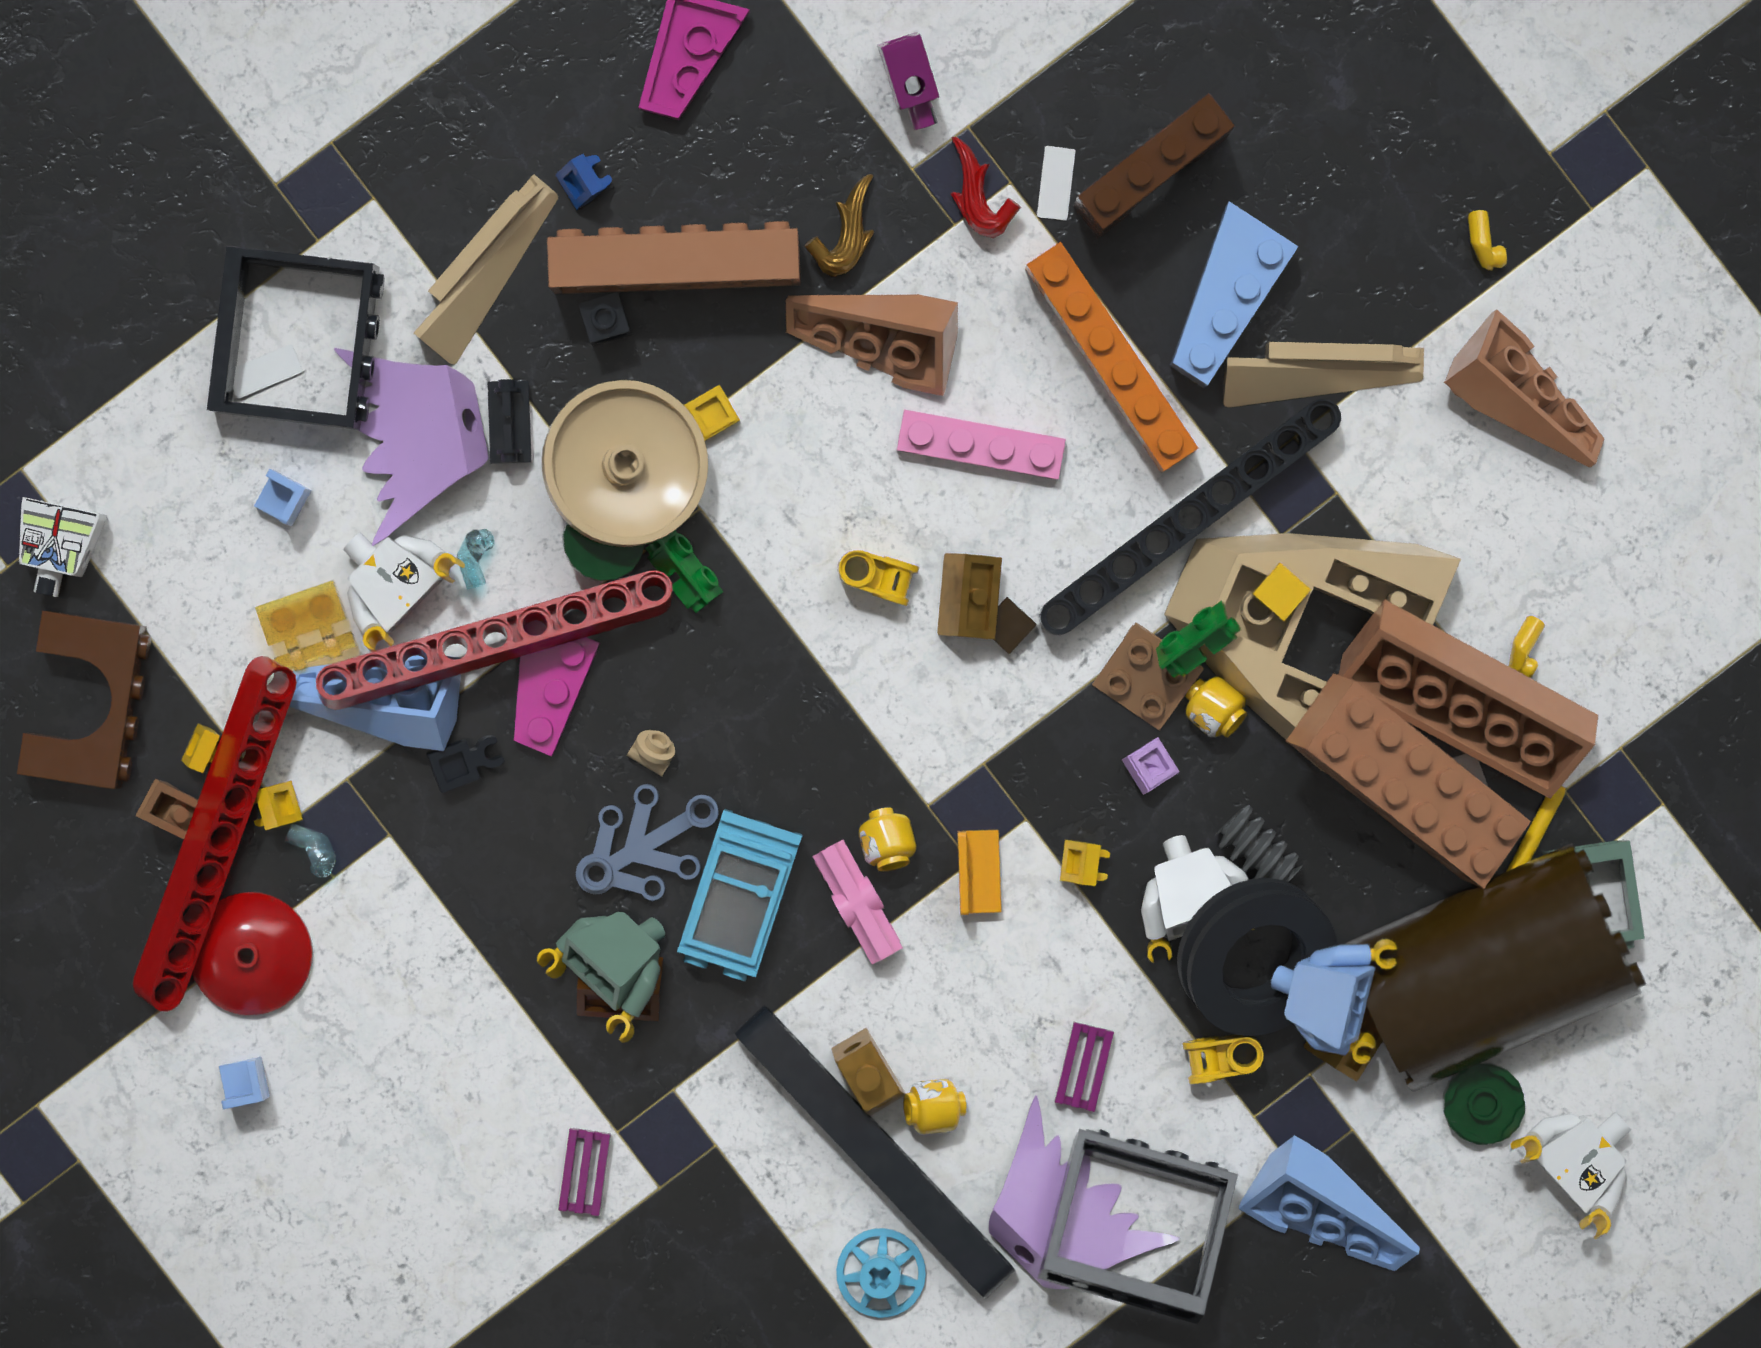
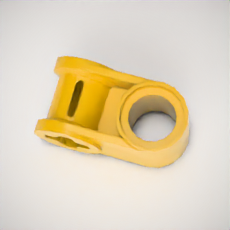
[837,550,919,606]
[1182,1035,1264,1084]

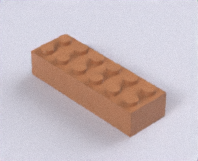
[547,222,801,294]
[1339,599,1598,799]
[1286,673,1531,889]

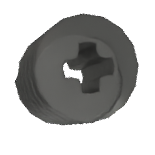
[1215,805,1303,882]

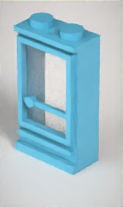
[677,809,803,981]

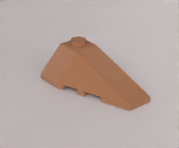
[786,294,958,396]
[1444,309,1605,468]

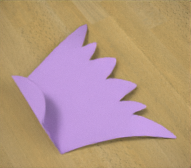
[334,348,489,546]
[988,1096,1180,1289]

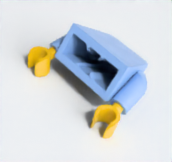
[1271,939,1397,1064]

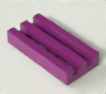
[1054,1022,1114,1112]
[558,1128,611,1216]

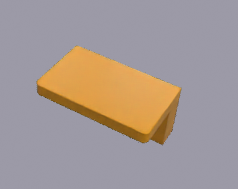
[957,829,1001,915]

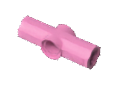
[813,839,903,965]

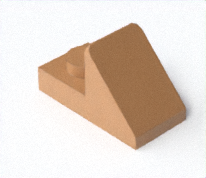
[136,779,198,839]

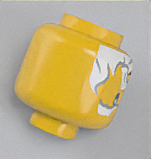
[1185,677,1247,737]
[858,808,917,871]
[903,1079,967,1135]

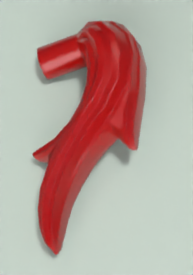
[951,137,1021,239]

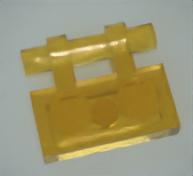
[255,580,357,672]

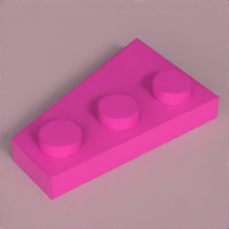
[638,0,750,120]
[514,620,600,756]

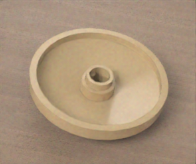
[542,380,708,547]

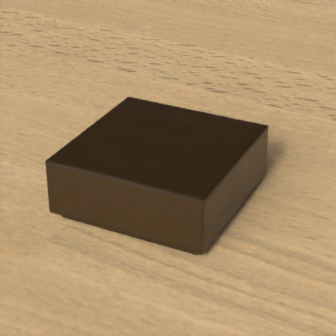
[994,597,1037,654]

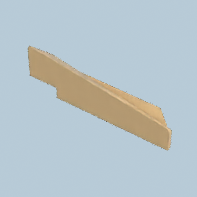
[414,174,558,365]
[1223,342,1424,408]

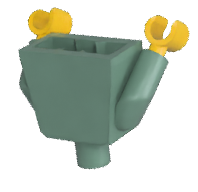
[537,912,665,1043]

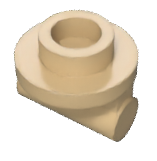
[627,730,675,776]

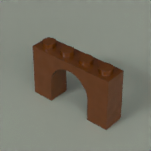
[1073,93,1235,239]
[17,611,151,789]

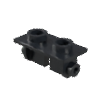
[487,379,532,464]

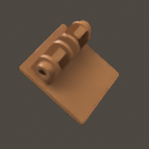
[1092,622,1204,731]

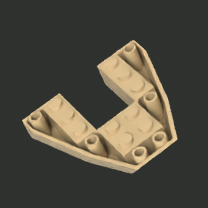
[1164,533,1461,772]

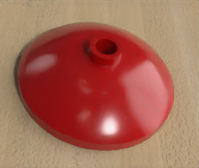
[192,892,313,1015]

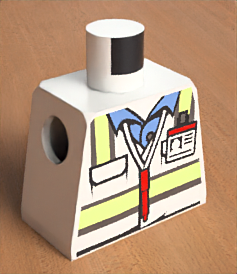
[19,497,107,597]

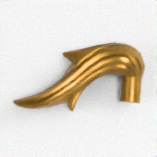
[804,174,874,277]

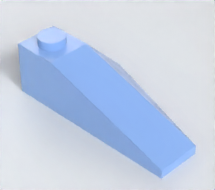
[289,655,461,751]
[1239,1135,1420,1271]

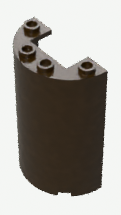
[1346,842,1647,1092]

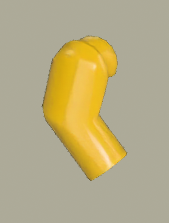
[1468,210,1507,271]
[1509,616,1545,678]

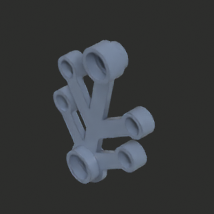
[576,784,719,901]

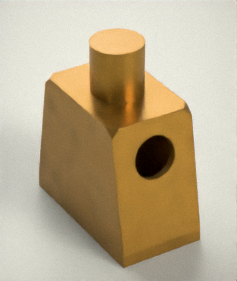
[831,1027,905,1115]

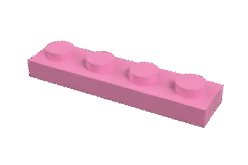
[897,410,1066,480]

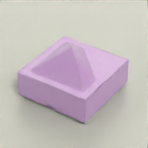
[1122,737,1180,795]

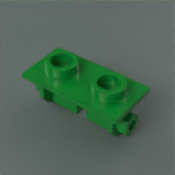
[645,530,723,613]
[1156,600,1241,678]

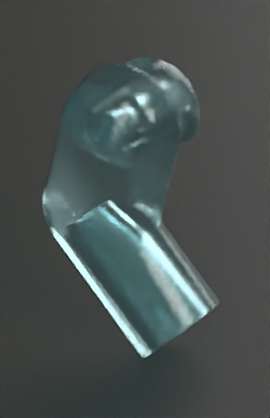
[457,529,494,590]
[286,823,336,878]

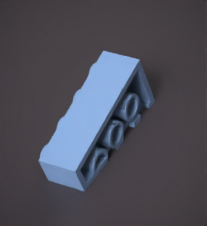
[1170,201,1298,388]

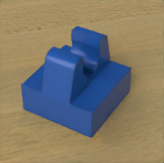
[555,154,612,210]

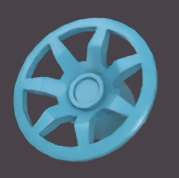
[836,1228,926,1318]

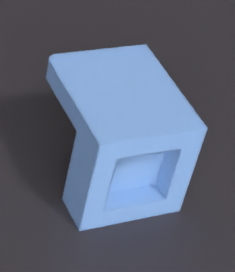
[254,469,312,526]
[219,1057,270,1109]

